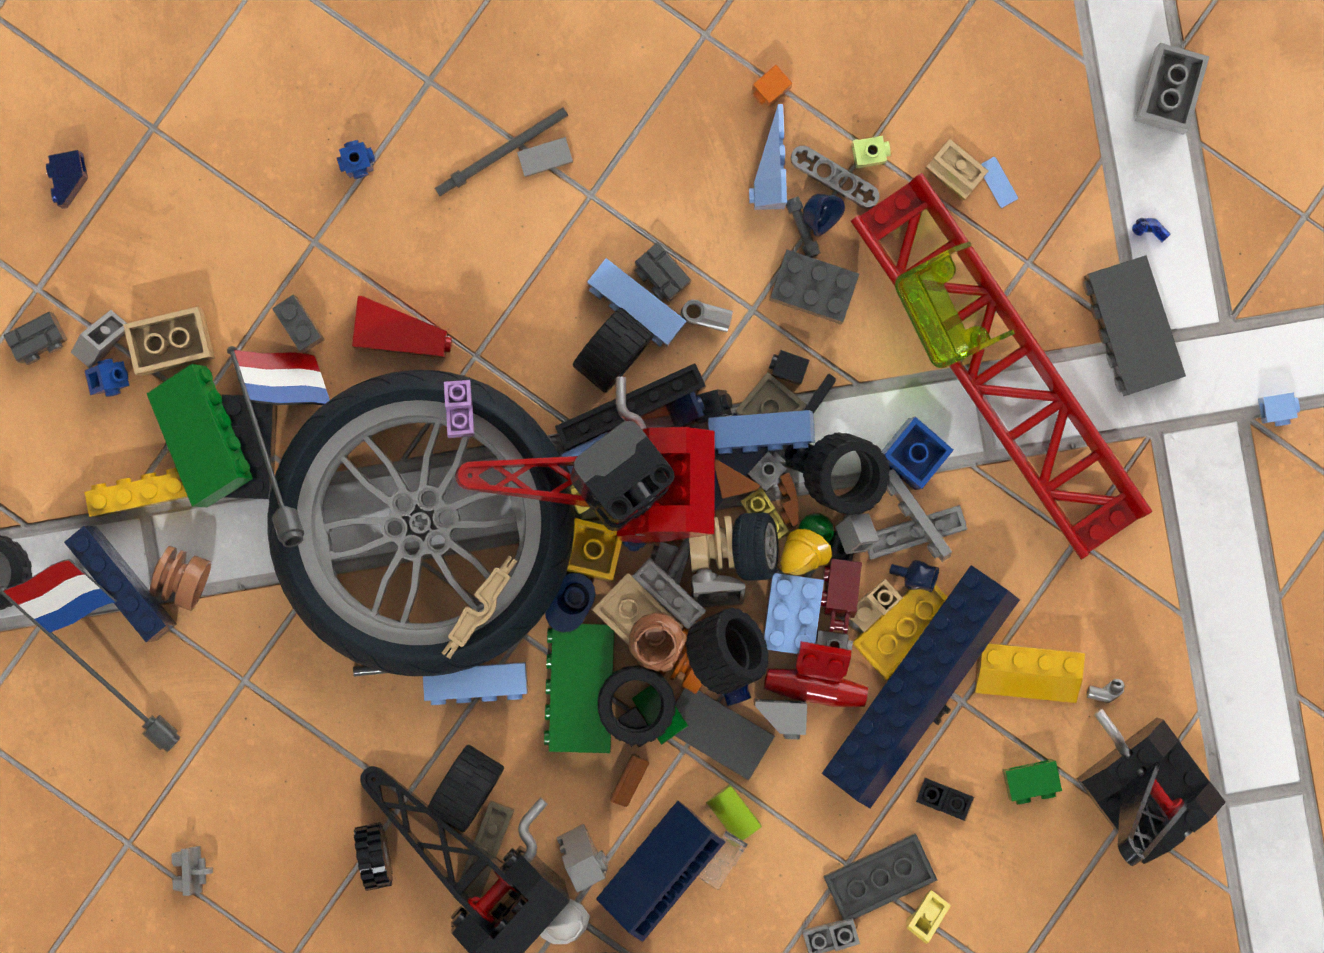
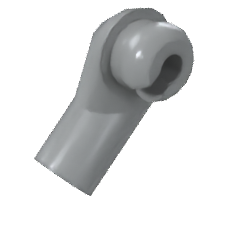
[1087,679,1125,703]

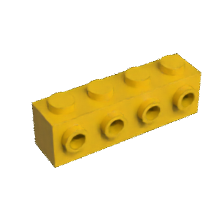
[84,468,188,517]

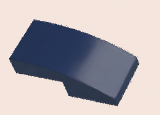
[666,392,705,427]

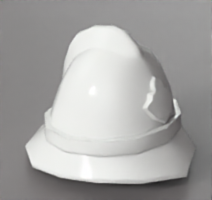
[540,899,590,944]

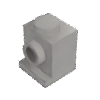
[747,452,787,492]
[815,630,853,650]

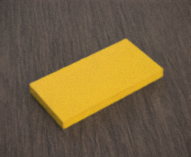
[853,584,948,681]

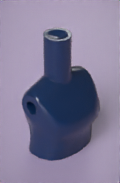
[889,560,939,592]

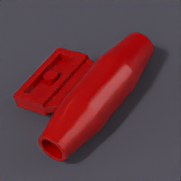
[764,641,868,707]

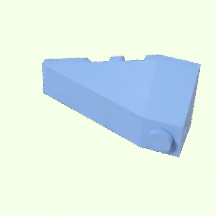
[749,104,787,210]

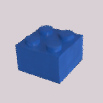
[881,417,954,490]

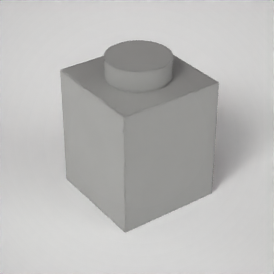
[836,513,880,554]

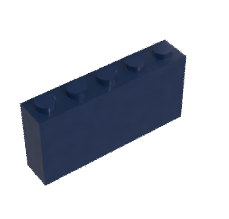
[64,526,177,642]
[596,801,726,942]

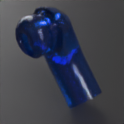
[1132,218,1171,243]

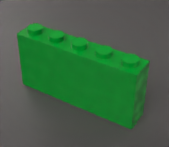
[146,364,253,508]
[544,623,614,753]

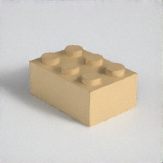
[123,307,215,376]

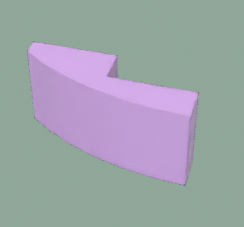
[444,380,475,438]

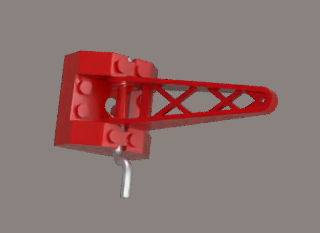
[455,377,715,544]

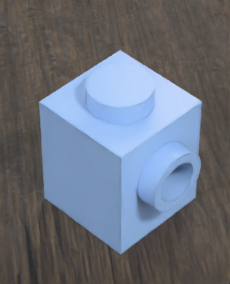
[1258,392,1300,427]

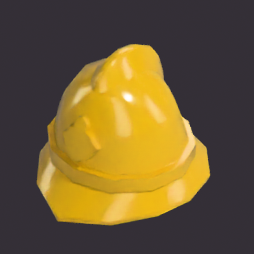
[780,529,832,576]

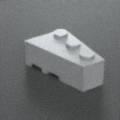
[557,824,609,892]

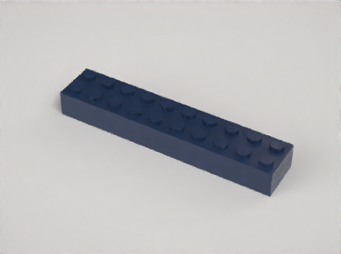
[821,565,1020,809]

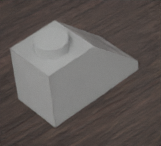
[71,310,127,368]

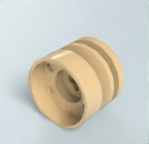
[689,516,735,572]

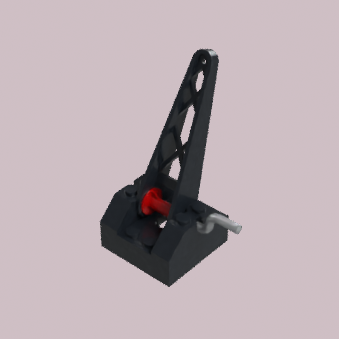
[1076,709,1226,866]
[360,766,570,953]

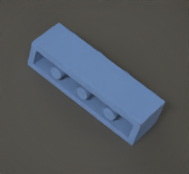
[708,410,815,454]

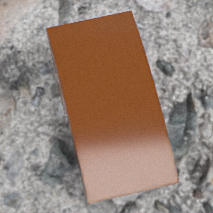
[777,472,799,527]

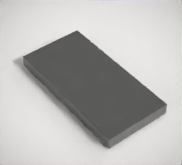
[675,688,775,780]
[823,833,937,920]

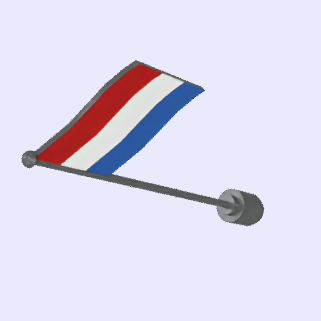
[227,346,330,547]
[0,559,181,752]

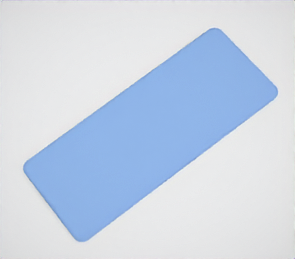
[981,157,1018,208]

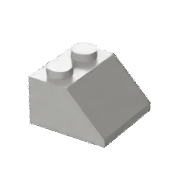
[754,699,807,739]

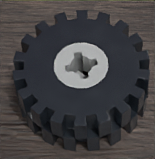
[354,822,393,891]

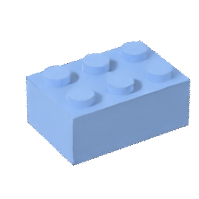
[763,573,824,654]

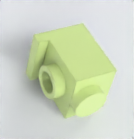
[851,136,891,169]

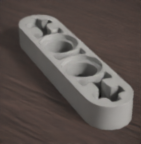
[791,146,879,209]

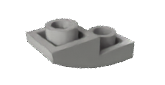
[802,919,860,953]

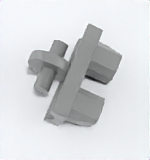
[172,846,213,896]

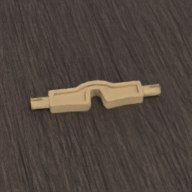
[441,555,518,659]

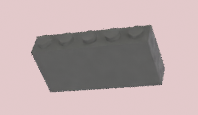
[1083,255,1186,397]

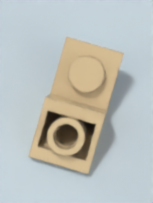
[851,579,903,632]

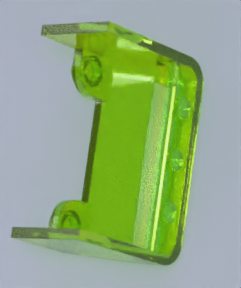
[895,241,1015,368]

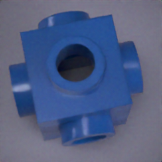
[337,140,376,179]
[84,359,130,397]

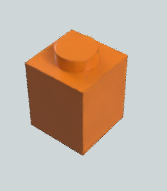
[752,65,793,107]

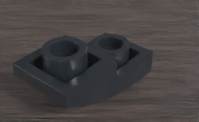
[916,778,975,821]

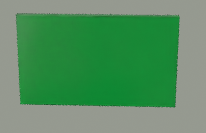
[632,685,689,745]

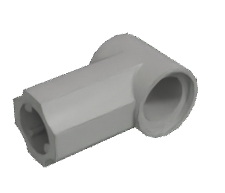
[681,299,733,333]

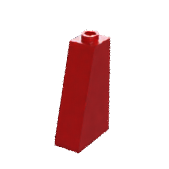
[352,296,452,358]

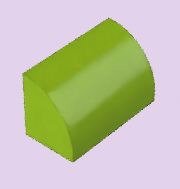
[706,784,762,843]

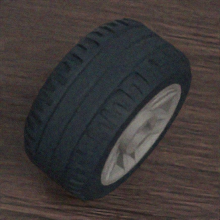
[732,512,779,581]

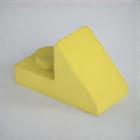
[906,890,951,944]

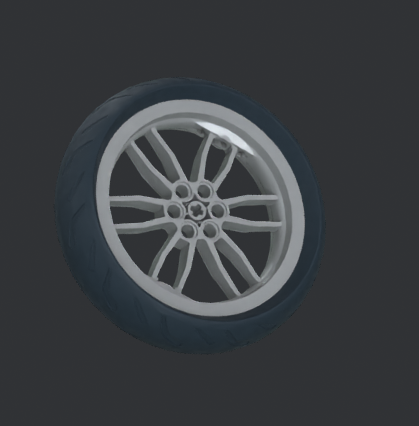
[267,370,574,676]

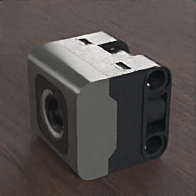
[570,421,674,531]

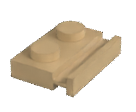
[925,139,988,200]

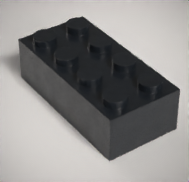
[222,395,277,500]

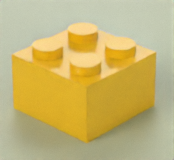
[567,518,622,582]

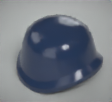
[803,194,845,236]

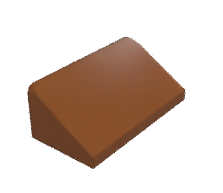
[610,754,649,807]

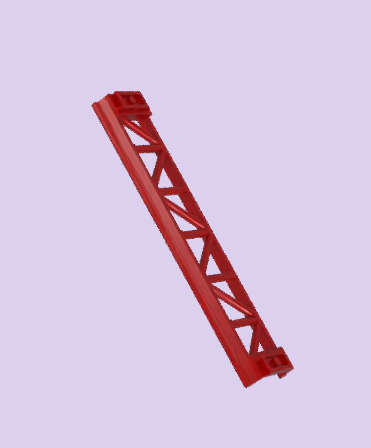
[851,173,1153,560]

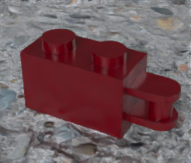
[821,559,862,634]

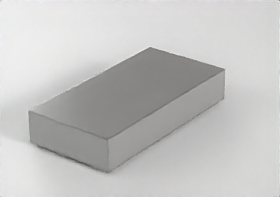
[517,137,573,177]

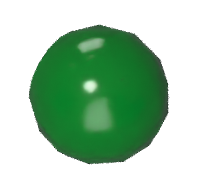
[798,513,834,543]

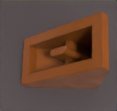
[715,459,760,499]

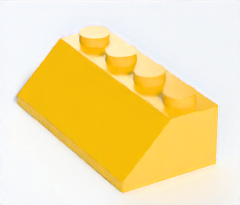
[974,643,1085,703]

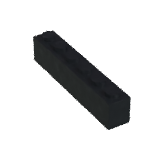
[555,363,706,451]

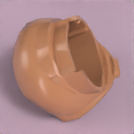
[629,612,687,672]

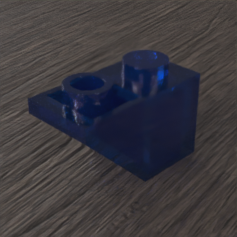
[46,150,88,209]

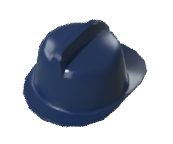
[545,573,596,632]

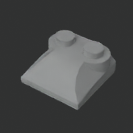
[691,569,745,607]

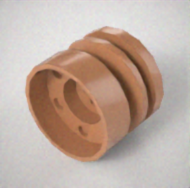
[149,546,211,611]

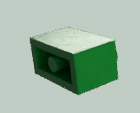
[1002,759,1062,805]

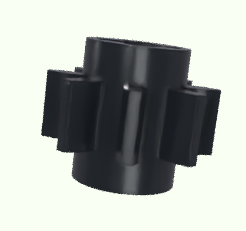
[785,443,814,473]

